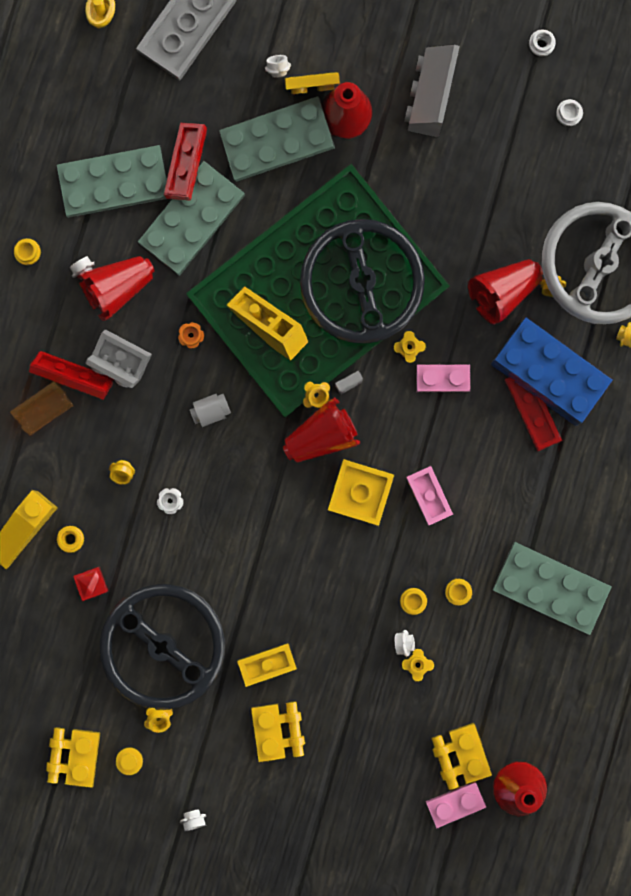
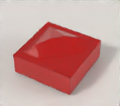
[73,567,109,601]

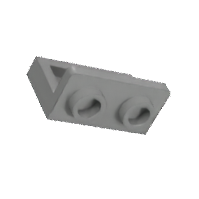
[86,330,152,388]

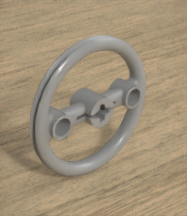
[542,202,631,324]

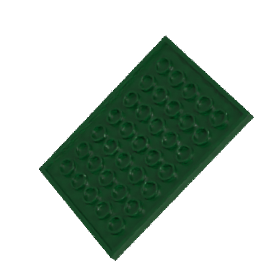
[186,164,450,418]

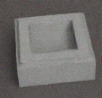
[335,371,363,394]

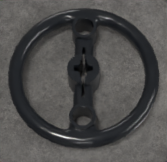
[300,219,425,343]
[100,584,225,710]

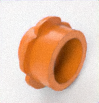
[178,322,204,348]

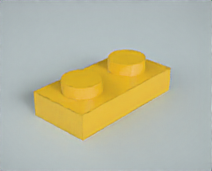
[237,643,297,687]

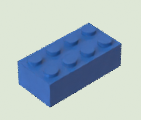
[491,318,613,426]

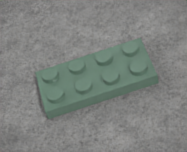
[219,96,335,182]
[57,145,167,218]
[138,161,245,276]
[492,542,612,635]

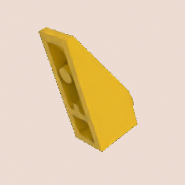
[227,287,308,361]
[0,490,58,569]

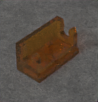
[10,381,74,436]

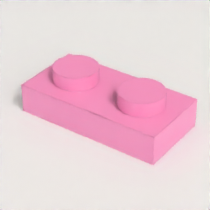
[416,365,470,392]
[406,466,453,525]
[426,781,486,828]

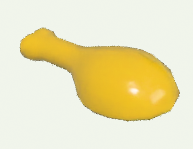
[85,0,115,28]

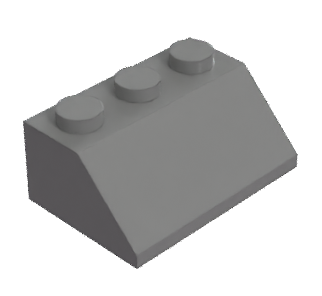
[405,45,460,137]

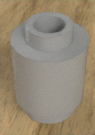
[190,394,231,427]

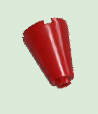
[322,82,372,139]
[77,256,155,321]
[468,259,543,324]
[283,397,360,462]
[493,762,547,816]

